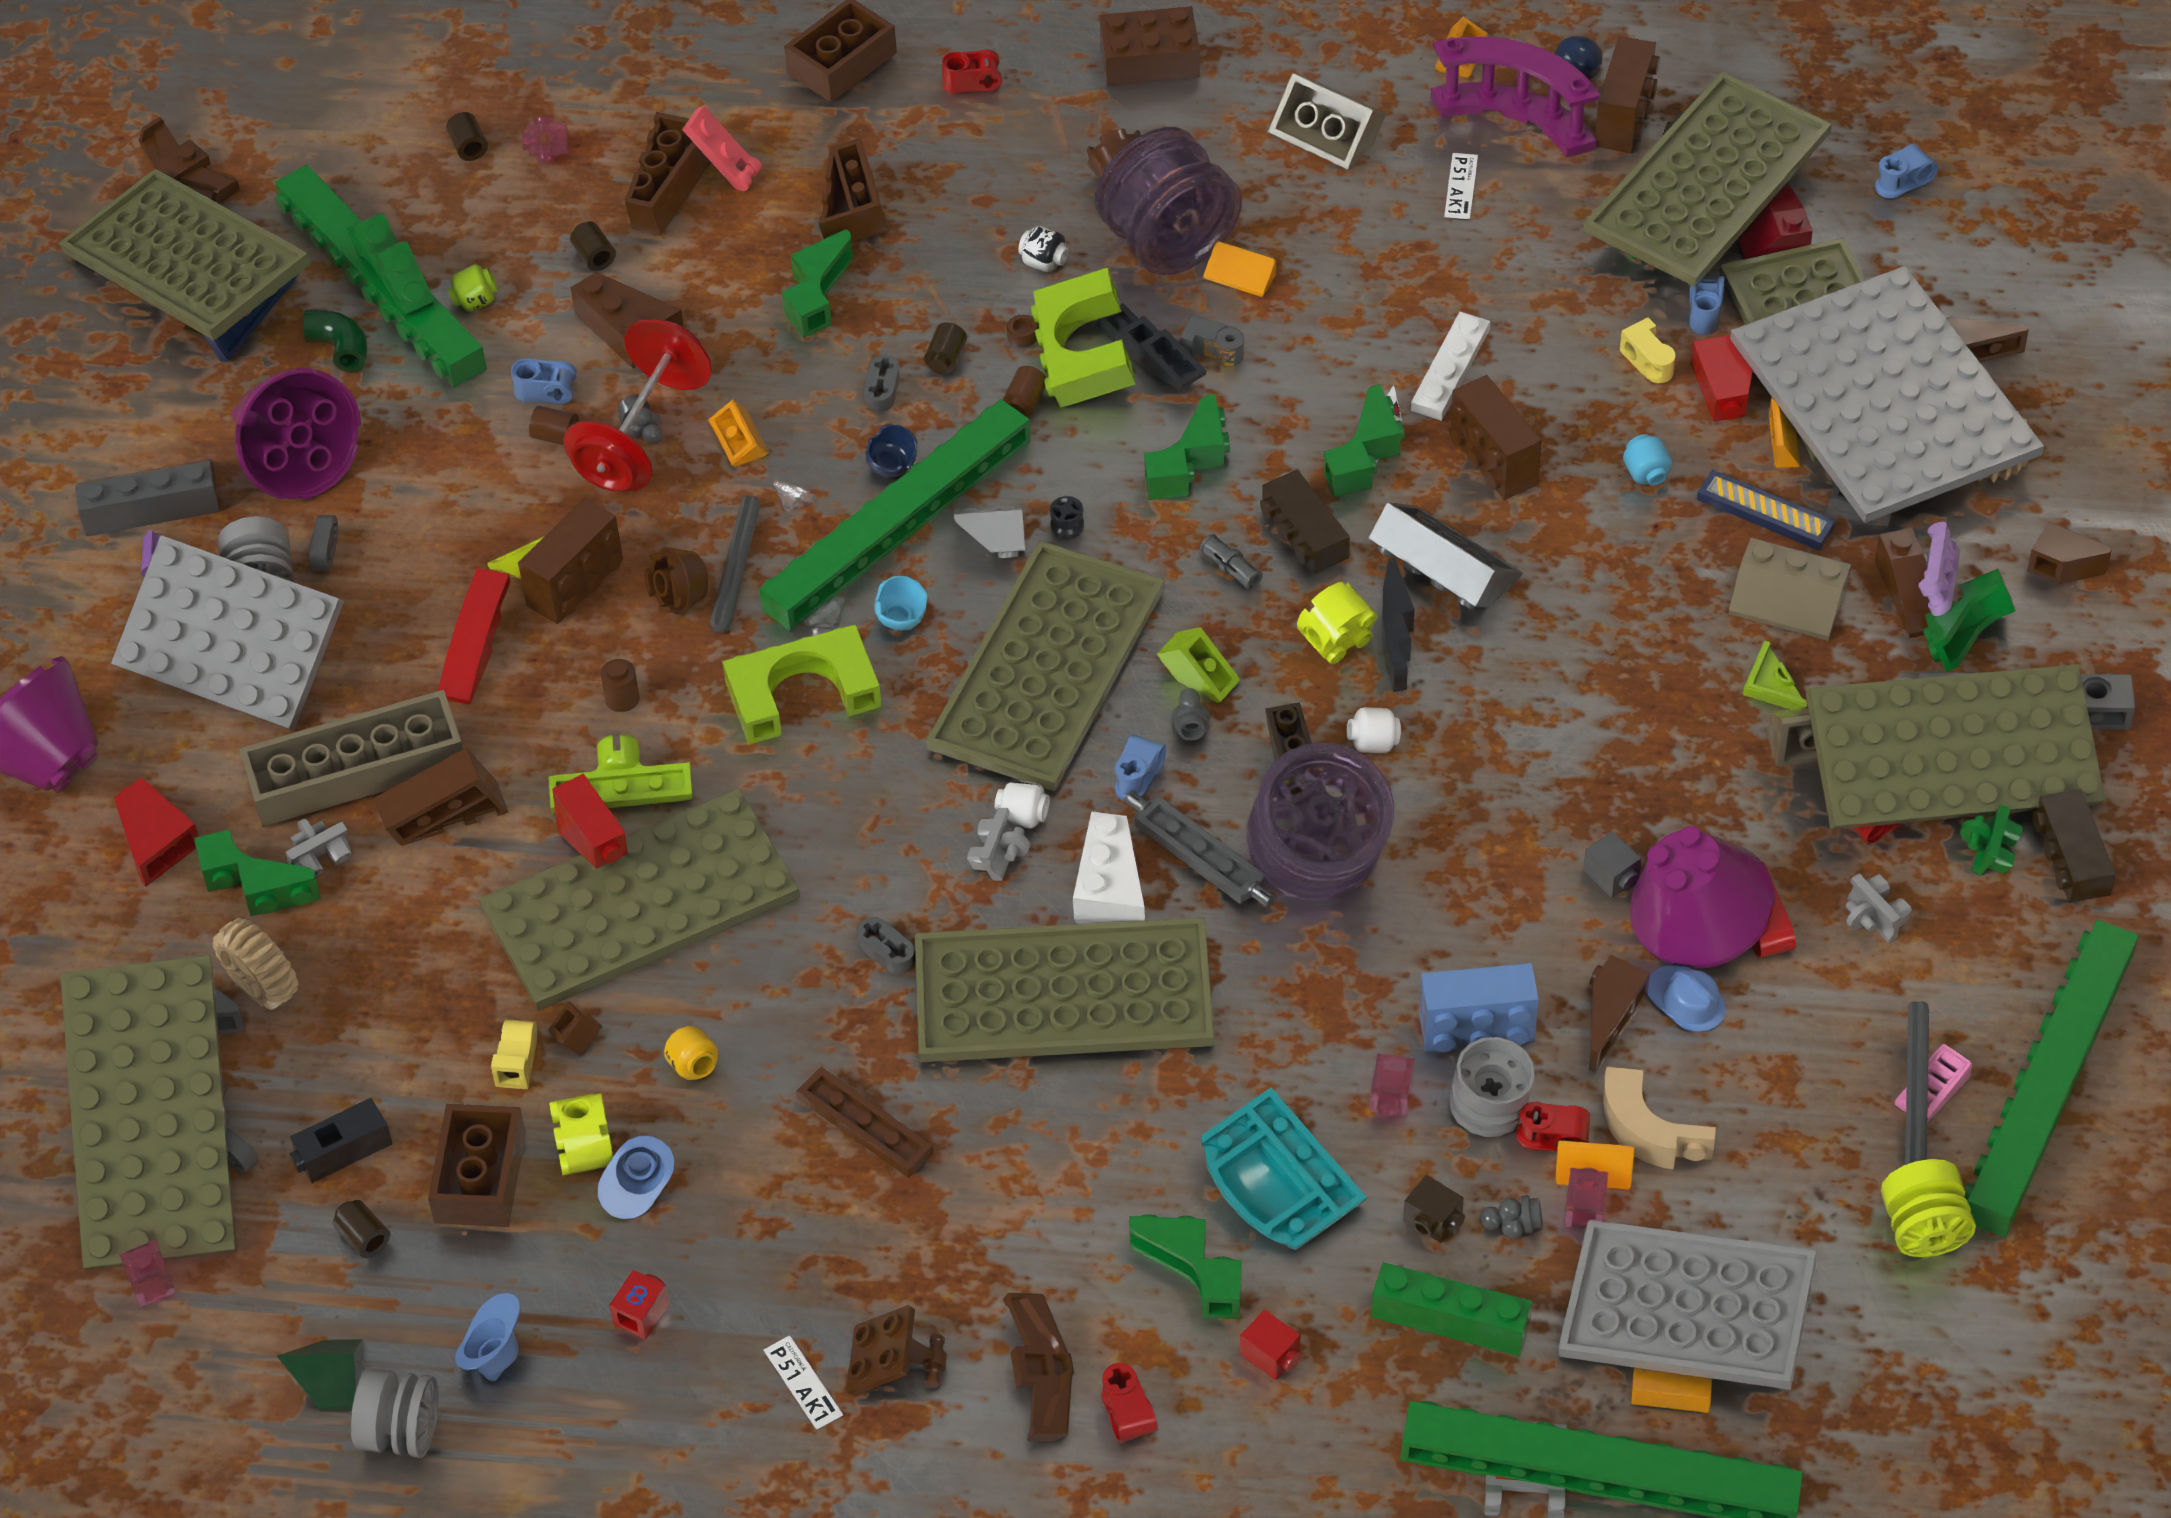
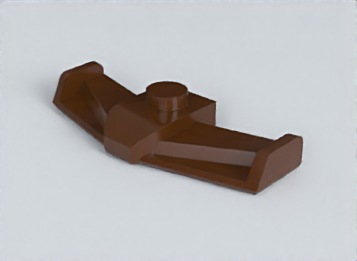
[139,117,240,204]
[1003,1293,1074,1442]

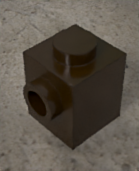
[1403,1175,1465,1243]

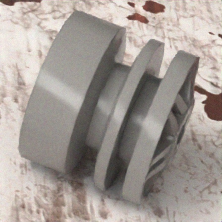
[217,516,294,582]
[1449,1037,1535,1137]
[351,1368,439,1458]

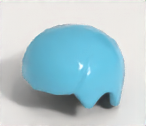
[874,576,928,631]

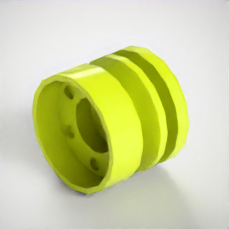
[1881,1159,1976,1258]

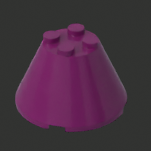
[232,368,361,500]
[0,656,99,793]
[1630,826,1775,969]

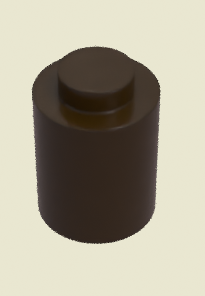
[446,112,488,161]
[570,221,616,271]
[924,322,967,374]
[333,1200,391,1258]

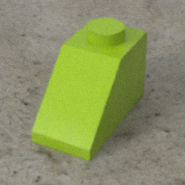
[1157,627,1241,703]

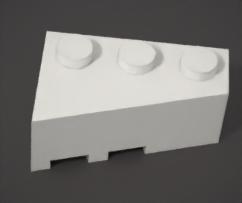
[1073,812,1145,924]

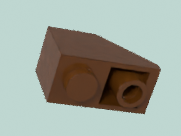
[2027,522,2112,584]

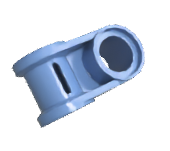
[1875,144,1938,198]
[1689,276,1724,335]
[511,358,577,405]
[1115,734,1167,801]

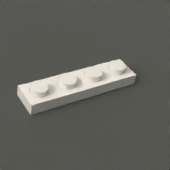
[1411,312,1490,421]

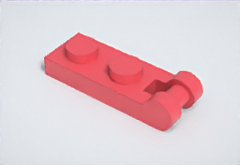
[682,105,762,192]

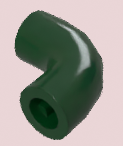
[303,310,367,373]

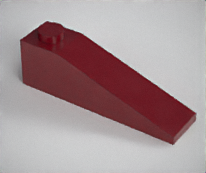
[1738,182,1813,260]

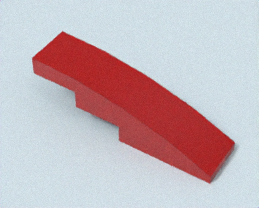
[438,568,511,705]

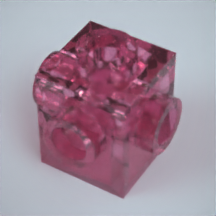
[522,116,570,162]

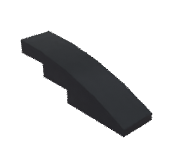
[1097,303,1206,390]
[1382,558,1415,693]

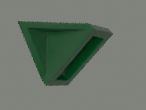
[277,1339,364,1412]

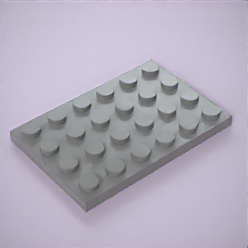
[111,535,344,731]
[1558,1220,1817,1390]

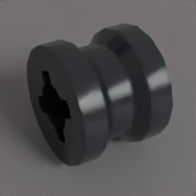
[1050,496,1084,539]

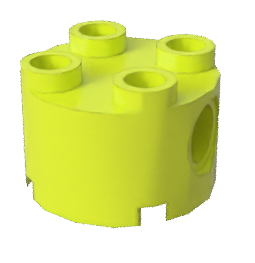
[1297,582,1378,665]
[549,1093,613,1176]

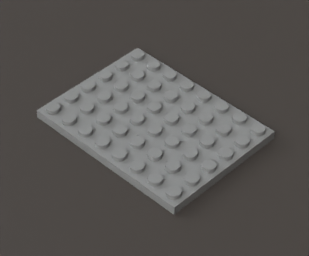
[1730,266,2044,523]

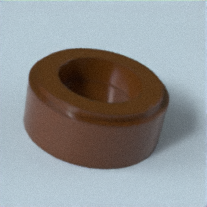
[1006,315,1039,347]

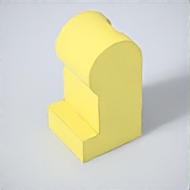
[1620,317,1675,383]
[491,1020,537,1090]

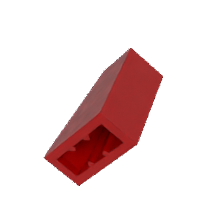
[1690,335,1753,422]
[552,774,628,869]
[114,777,199,886]

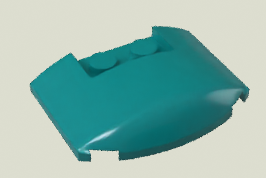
[1201,1087,1367,1250]

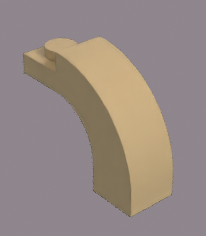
[1603,1067,1716,1169]

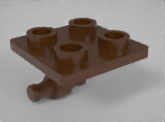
[846,1305,947,1395]

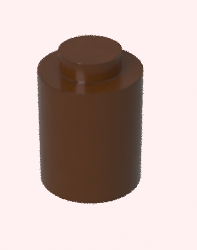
[1003,366,1046,417]
[529,406,581,445]
[600,659,640,712]

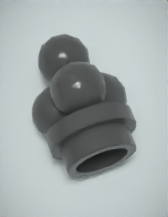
[617,394,662,444]
[1171,688,1211,740]
[1480,1195,1543,1239]

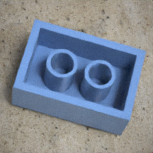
[1419,963,1538,1052]

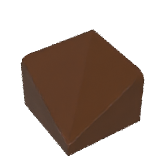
[548,1001,602,1055]

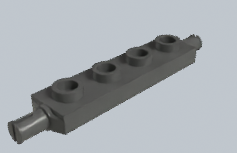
[1124,790,1277,908]

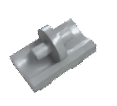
[967,808,1030,881]
[285,818,352,878]
[1846,873,1912,943]

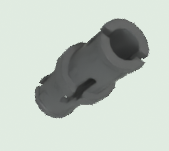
[1200,534,1263,590]

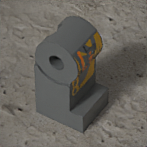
[1180,314,1244,367]

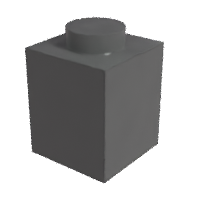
[1583,831,1641,897]

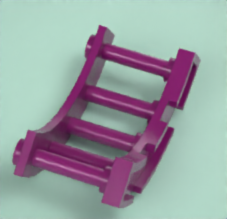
[1431,36,1600,158]

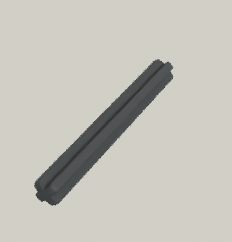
[710,495,760,633]
[1905,1001,1929,1165]

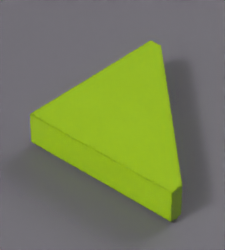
[1743,641,1808,710]

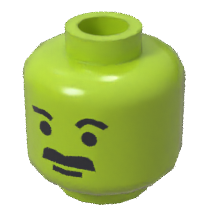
[448,264,499,312]

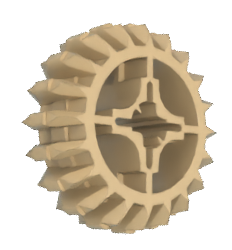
[213,918,298,1010]

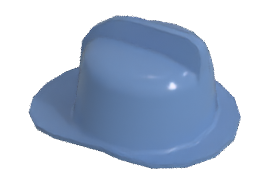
[1647,965,1726,1032]
[598,1136,674,1219]
[455,1293,521,1381]

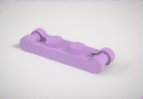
[1918,522,1960,616]

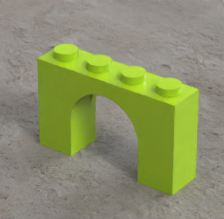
[1031,268,1136,408]
[722,624,882,745]

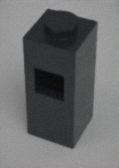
[289,1097,392,1184]

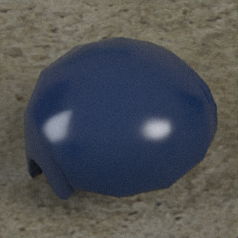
[1554,36,1603,79]
[865,424,917,478]

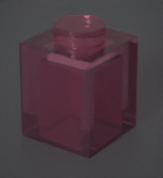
[1370,1053,1415,1116]
[1564,1168,1608,1229]
[119,1240,176,1307]

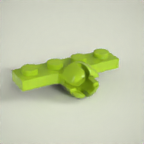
[549,734,693,814]

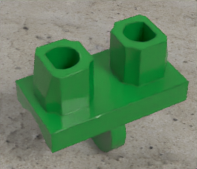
[1960,804,2023,875]

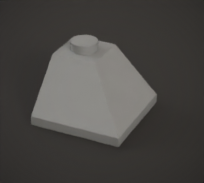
[954,504,1025,558]

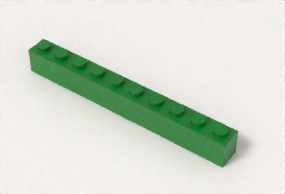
[275,165,487,387]
[759,399,1031,632]
[1964,919,2139,1238]
[1400,1401,1803,1518]

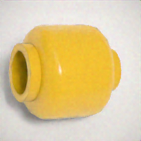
[664,1026,719,1080]

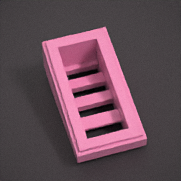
[1894,1044,1972,1123]

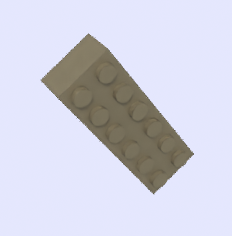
[239,690,463,827]

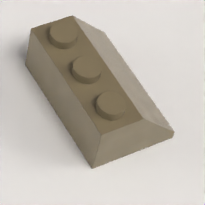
[1268,73,1387,170]
[1728,538,1851,641]
[1767,708,1818,767]

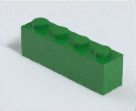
[1371,1262,1532,1356]

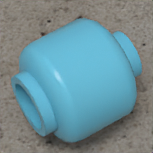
[1623,434,1673,486]

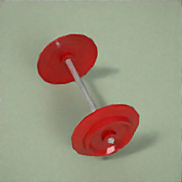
[563,320,713,491]

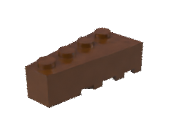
[624,112,711,236]

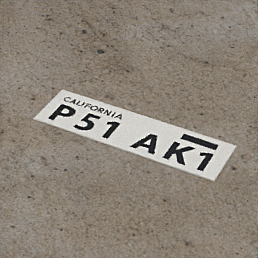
[1444,153,1478,219]
[763,1335,843,1430]

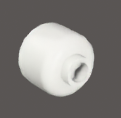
[1347,707,1401,753]

